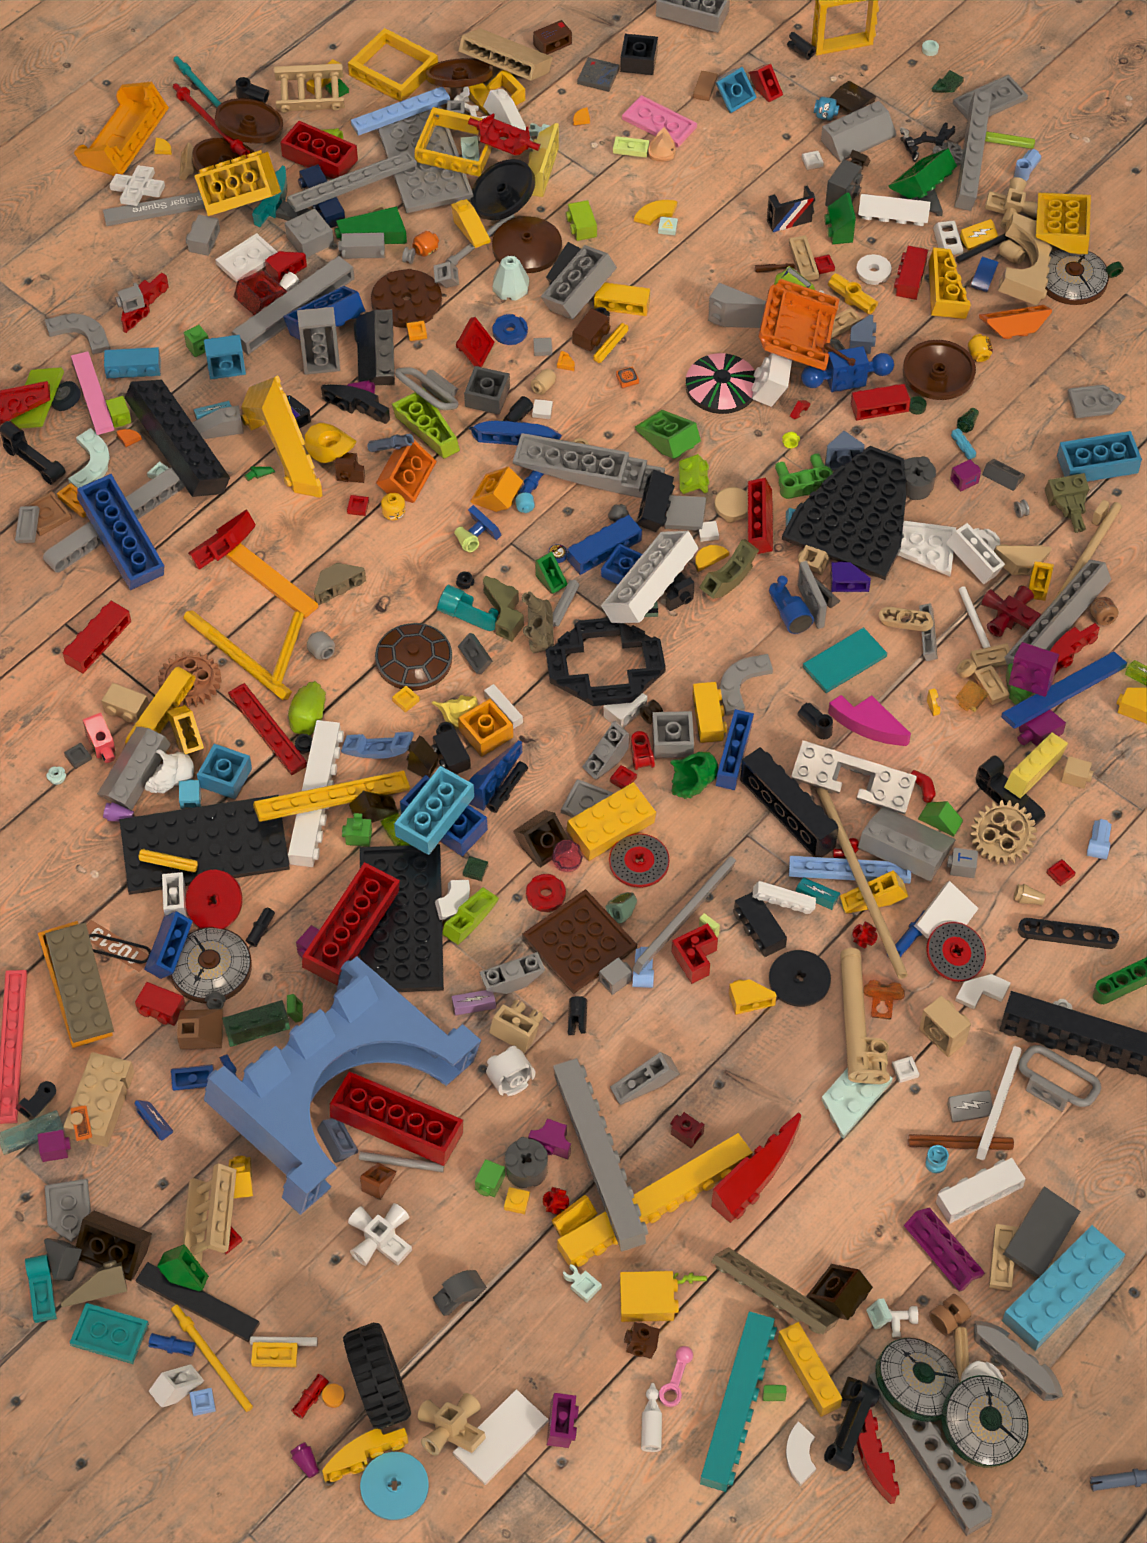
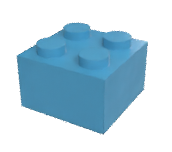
[204,335,246,380]
[197,744,252,799]

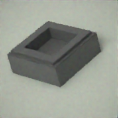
[64,743,92,769]

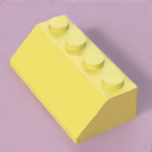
[527,123,559,197]

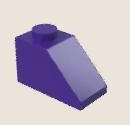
[830,562,871,592]

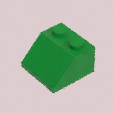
[824,193,856,245]

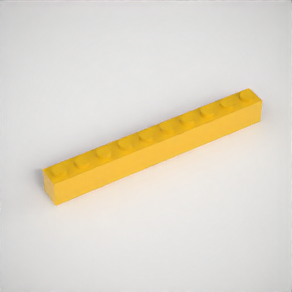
[557,1133,753,1267]

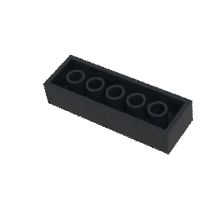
[740,747,839,858]

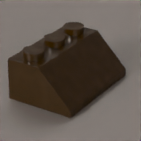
[76,1210,152,1281]

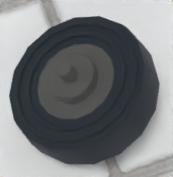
[51,381,81,411]

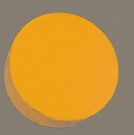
[322,1383,345,1408]

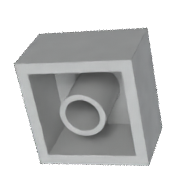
[285,209,334,258]
[652,711,694,758]

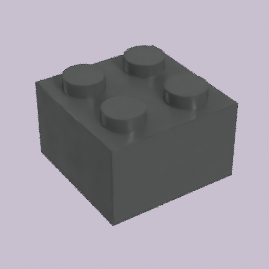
[825,159,863,207]
[464,366,510,415]

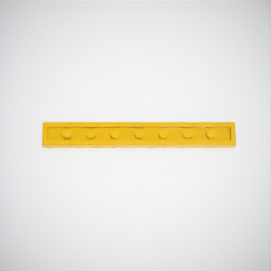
[253,770,410,822]

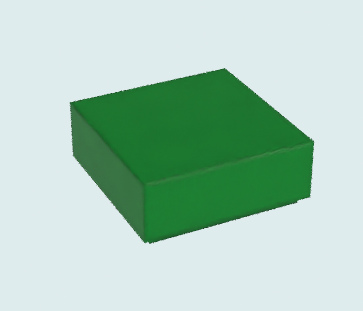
[326,78,349,97]

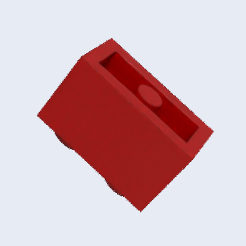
[135,982,186,1026]

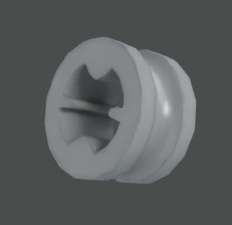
[402,247,415,264]
[1014,499,1030,518]

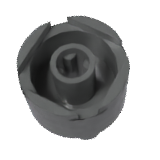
[904,456,936,500]
[505,1137,548,1188]

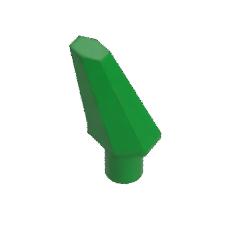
[244,467,275,481]

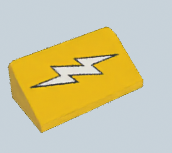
[960,219,998,250]

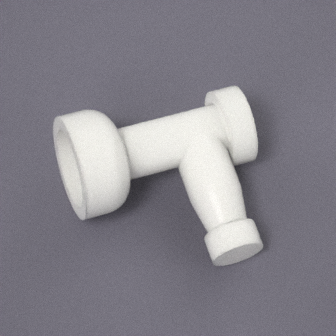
[889,1306,918,1338]

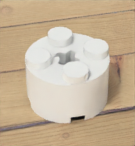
[486,1046,535,1096]

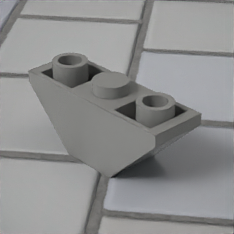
[582,721,629,780]
[479,952,545,994]

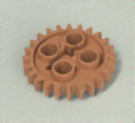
[158,651,222,708]

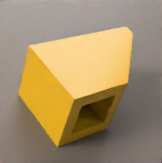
[229,1155,253,1198]

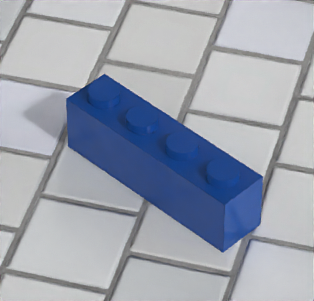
[567,515,642,575]
[716,709,754,790]

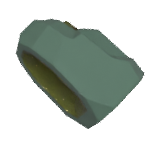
[606,892,637,923]

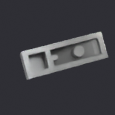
[192,405,243,439]
[610,1052,680,1105]

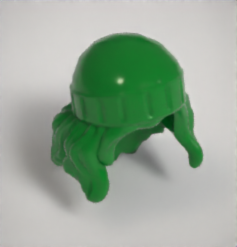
[670,752,719,799]

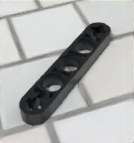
[1018,918,1119,949]

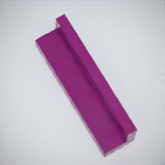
[904,1207,985,1292]

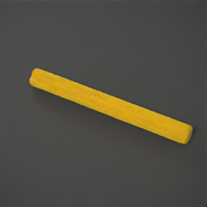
[271,611,304,686]

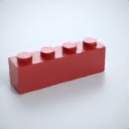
[748,477,773,554]
[62,600,132,674]

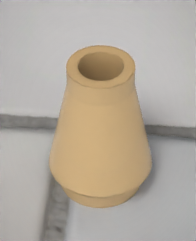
[1014,884,1045,906]

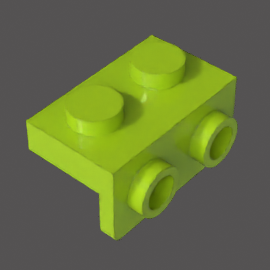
[679,454,709,494]

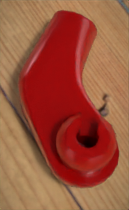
[911,770,936,803]

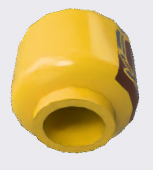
[968,334,993,362]

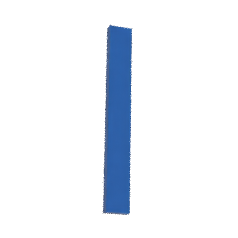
[1001,651,1127,729]

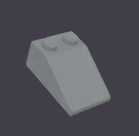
[708,283,766,328]

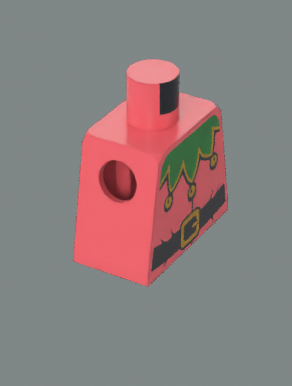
[83,712,115,763]

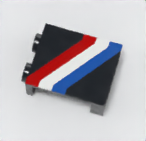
[767,186,815,232]

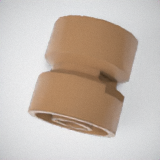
[929,1294,971,1336]

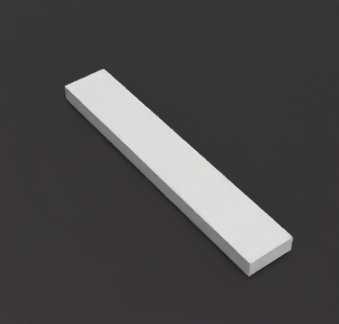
[976,1046,1021,1160]

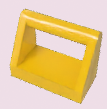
[486,70,525,106]

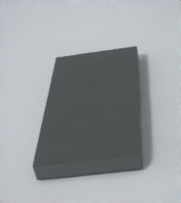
[1003,1186,1081,1278]

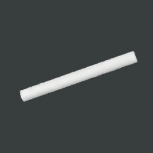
[959,587,991,648]

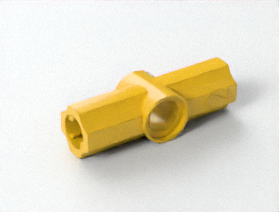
[828,273,878,314]

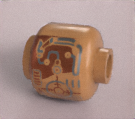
[1090,597,1119,625]

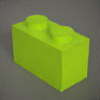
[565,200,597,241]

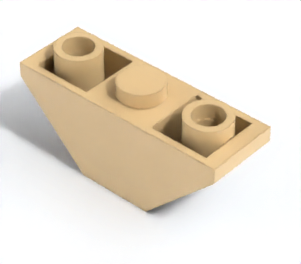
[994,544,1052,575]

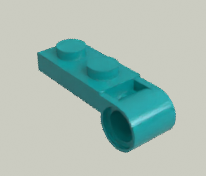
[25,1254,57,1323]

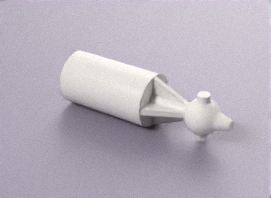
[641,1383,662,1452]

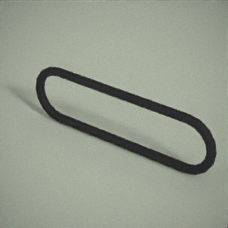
[89,934,151,964]

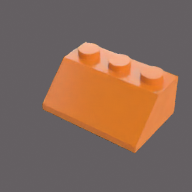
[376,440,437,503]

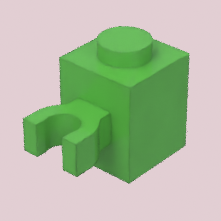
[342,813,372,847]

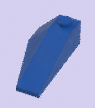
[469,740,522,811]

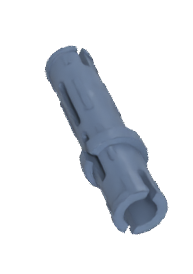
[367,434,414,452]
[1090,1468,1147,1492]

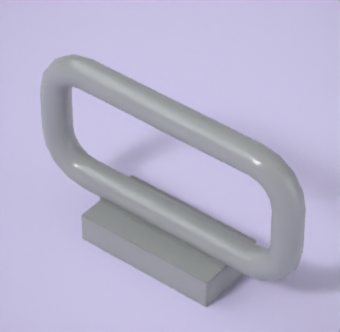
[395,367,459,410]
[1018,1045,1101,1112]

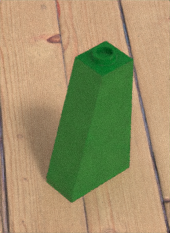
[334,206,407,244]

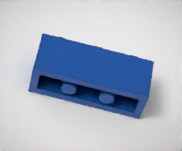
[144,911,193,979]

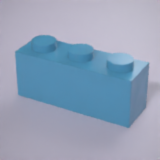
[104,347,161,378]

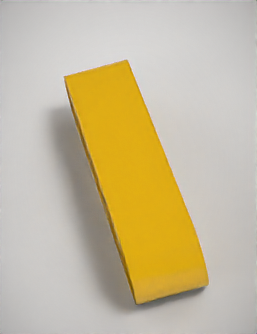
[125,666,196,745]

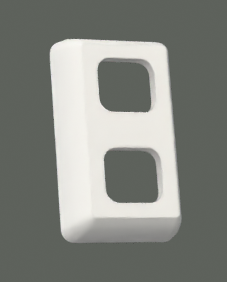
[933,221,963,255]

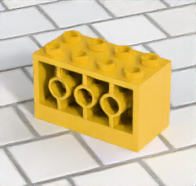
[194,150,281,216]

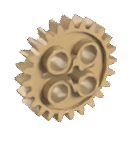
[971,800,1037,865]

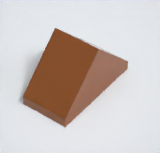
[360,1163,397,1200]

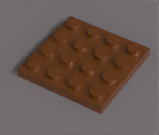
[522,889,638,994]

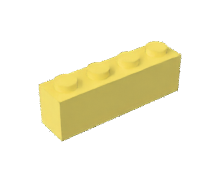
[1004,732,1068,799]

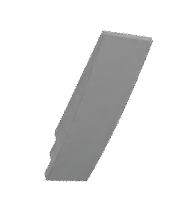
[513,433,665,498]

